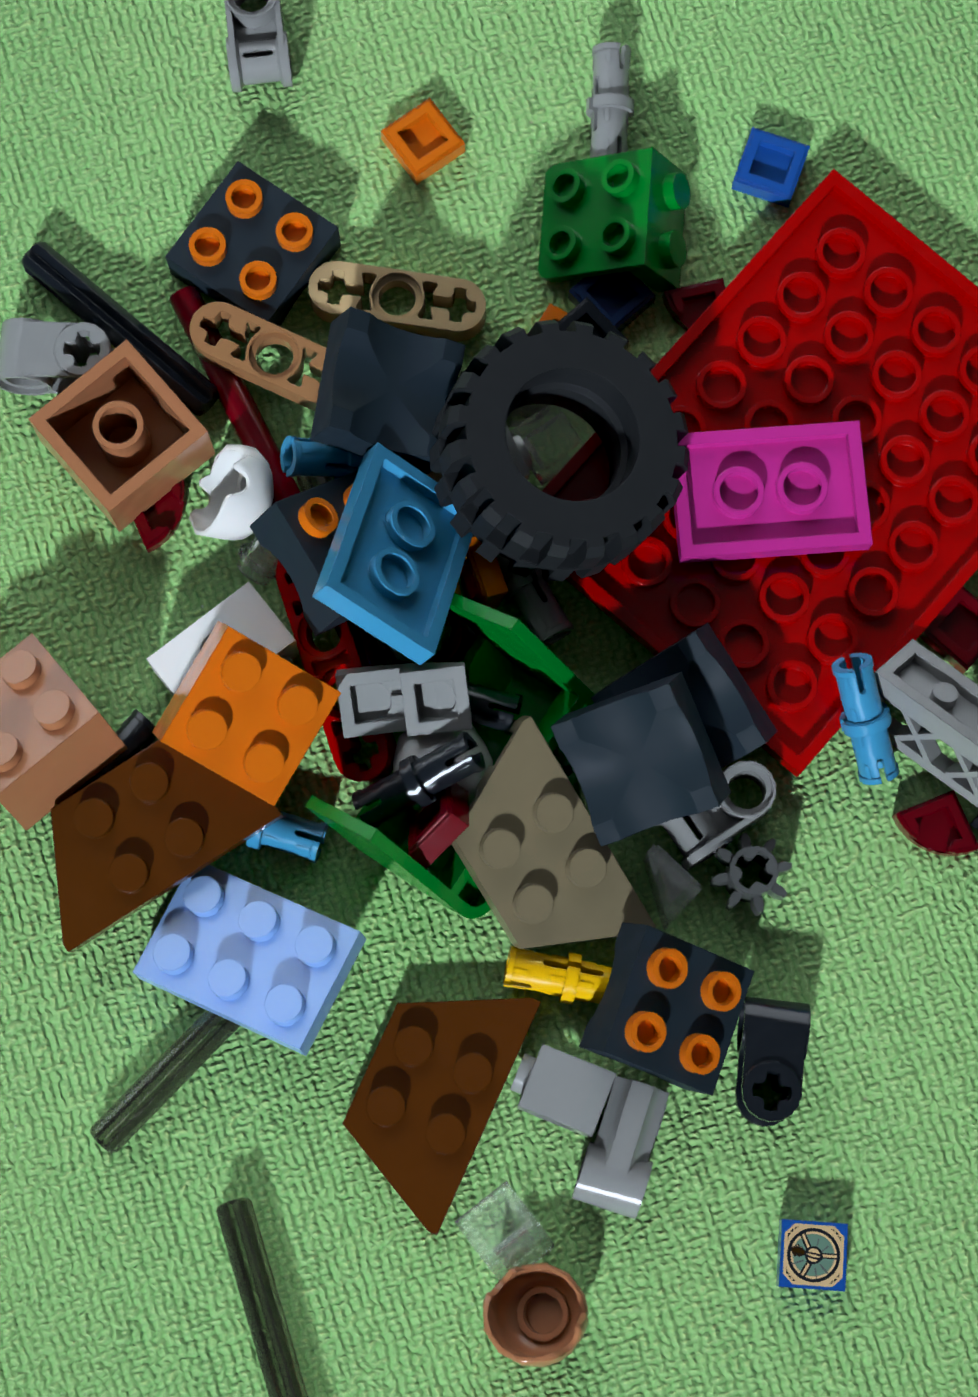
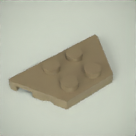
[452,716,656,949]

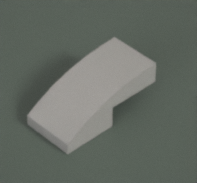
[335,662,473,738]

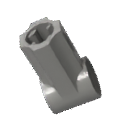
[572,1076,669,1219]

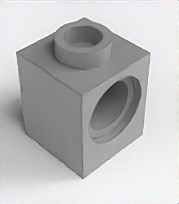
[510,1044,617,1138]

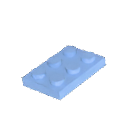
[133,865,366,1056]

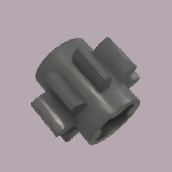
[710,833,792,916]

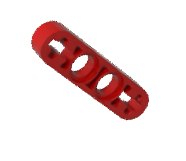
[275,560,397,783]

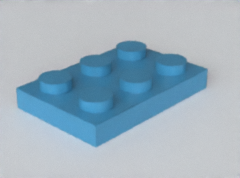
[312,442,473,665]

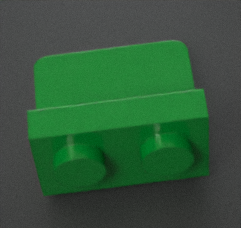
[538,147,691,293]

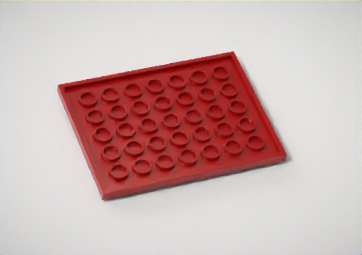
[542,169,978,777]

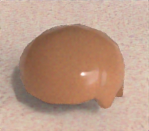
[483,1262,589,1367]

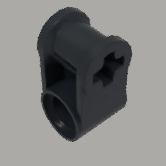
[735,997,811,1127]

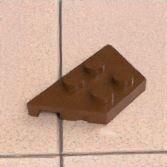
[51,740,284,953]
[342,998,541,1235]

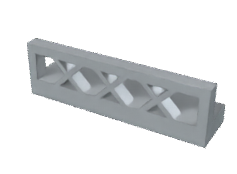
[874,639,978,808]

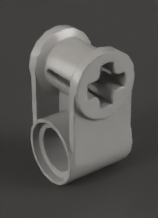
[224,0,293,93]
[0,318,114,396]
[656,761,776,871]

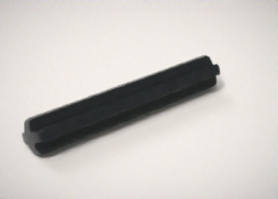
[21,241,218,416]

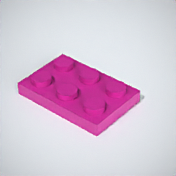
[674,421,873,564]

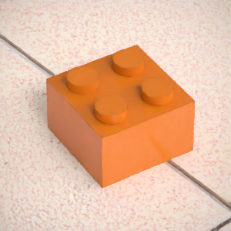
[152,621,341,806]

